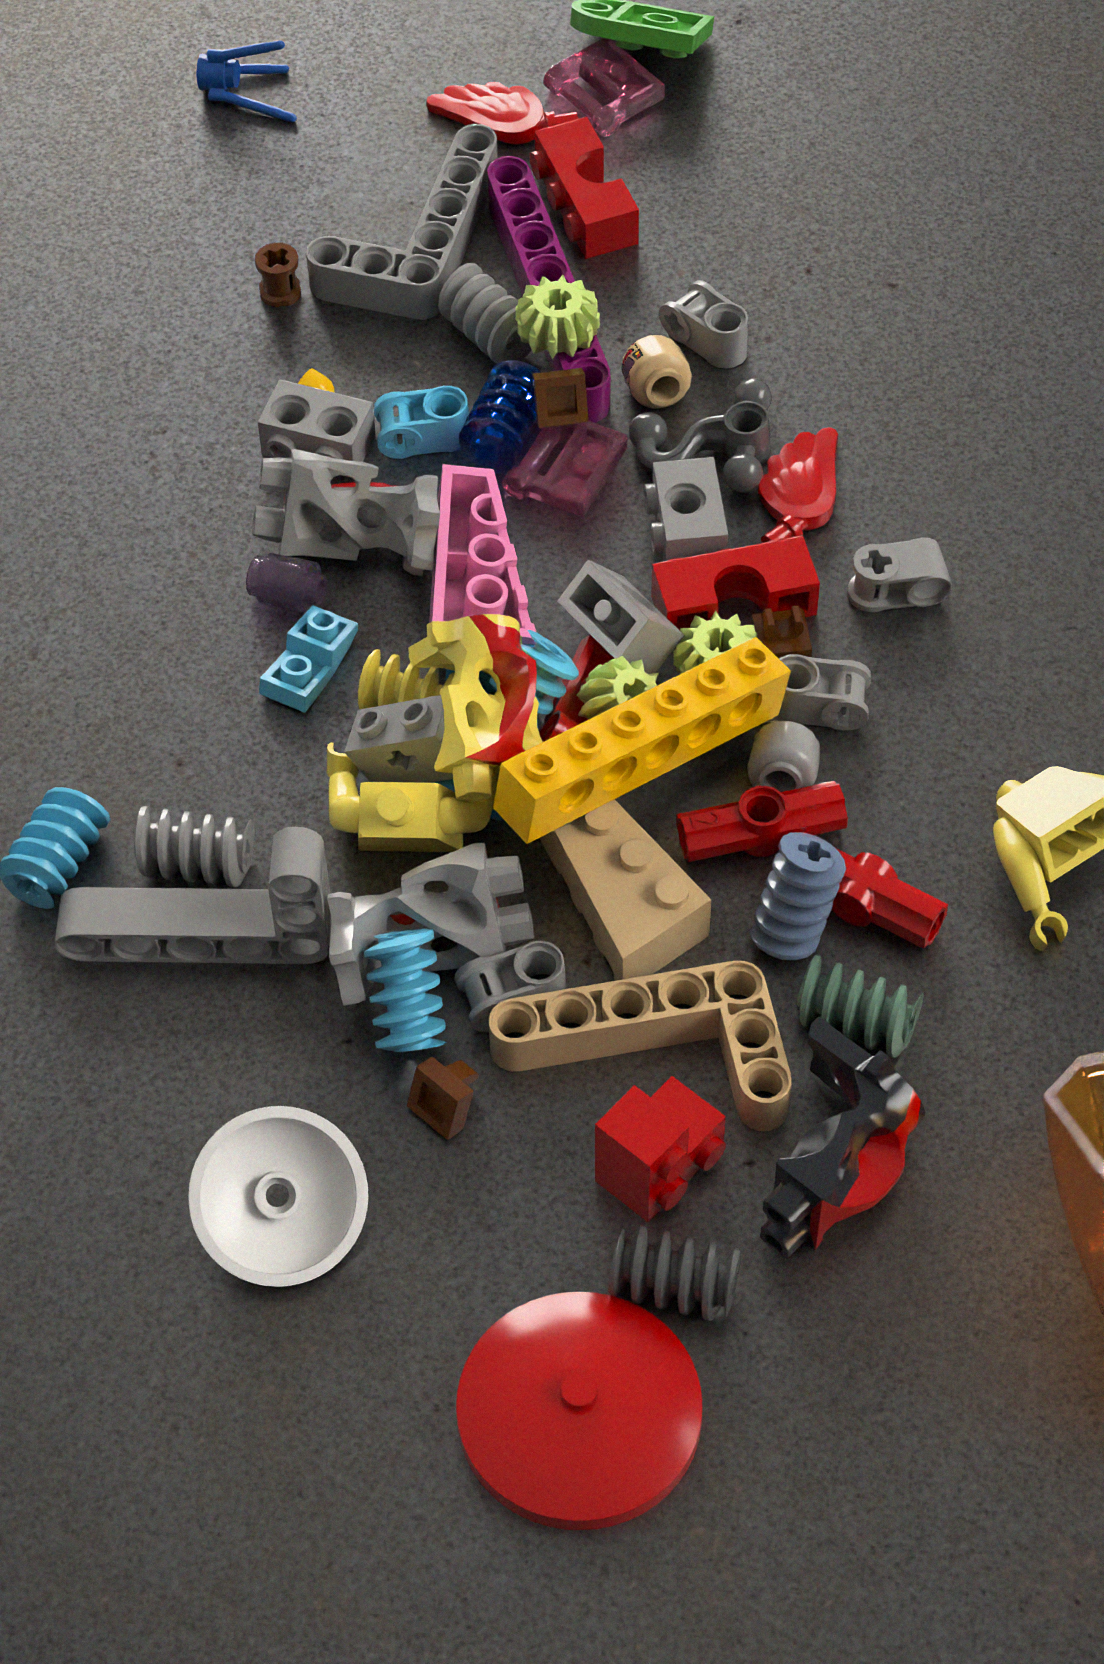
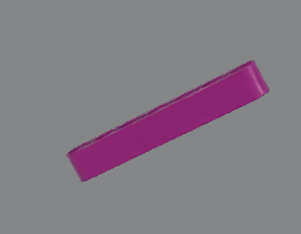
[487,156,611,424]

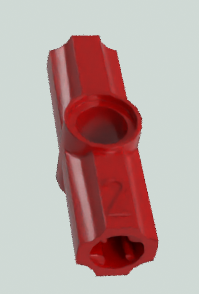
[676,781,848,862]
[802,832,948,949]

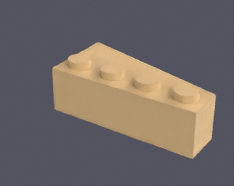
[540,799,711,981]

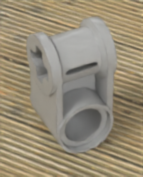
[659,280,748,369]
[847,538,952,612]
[777,654,871,731]
[454,940,567,1032]

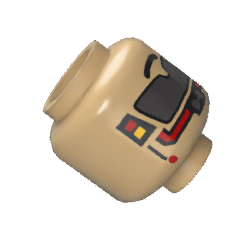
[621,335,692,409]

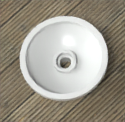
[188,1106,368,1287]

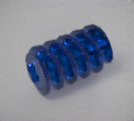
[459,360,541,473]

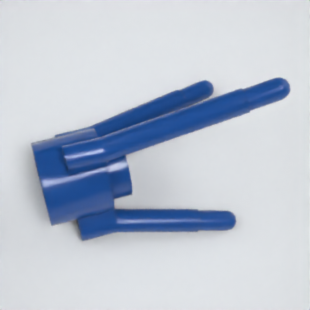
[196,40,297,123]

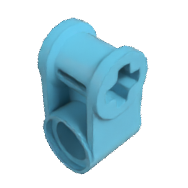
[374,386,472,459]

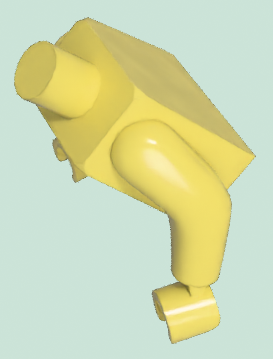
[327,742,498,852]
[993,766,1104,951]

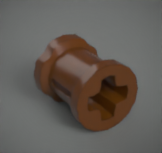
[255,242,301,307]

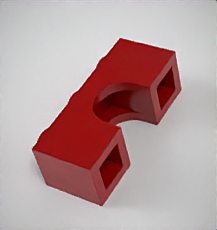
[530,117,639,259]
[651,536,820,630]

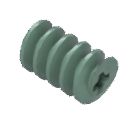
[796,955,924,1058]

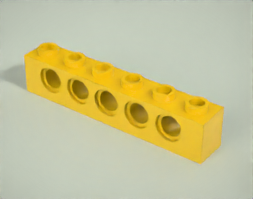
[493,637,791,844]

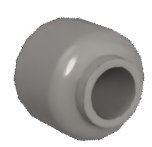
[747,721,821,792]

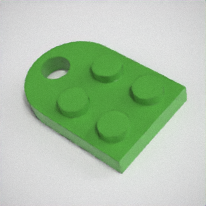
[570,0,714,58]

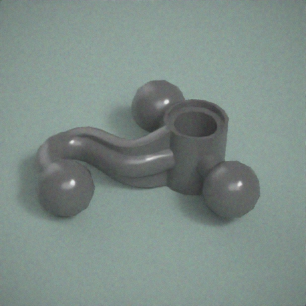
[628,378,772,493]

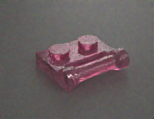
[543,38,665,137]
[502,421,627,517]

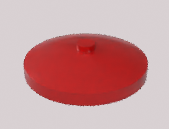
[456,1292,702,1530]

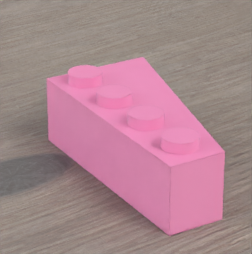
[429,464,536,645]

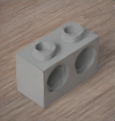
[257,379,376,478]

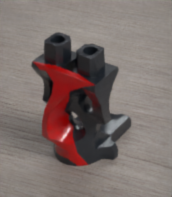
[760,1017,926,1259]

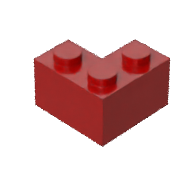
[595,1076,726,1222]

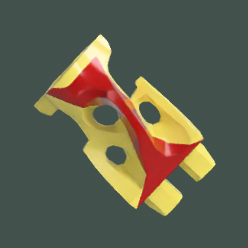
[408,614,543,802]

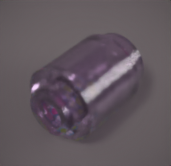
[246,553,327,613]

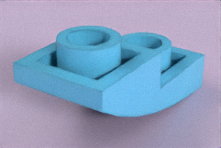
[259,605,358,712]

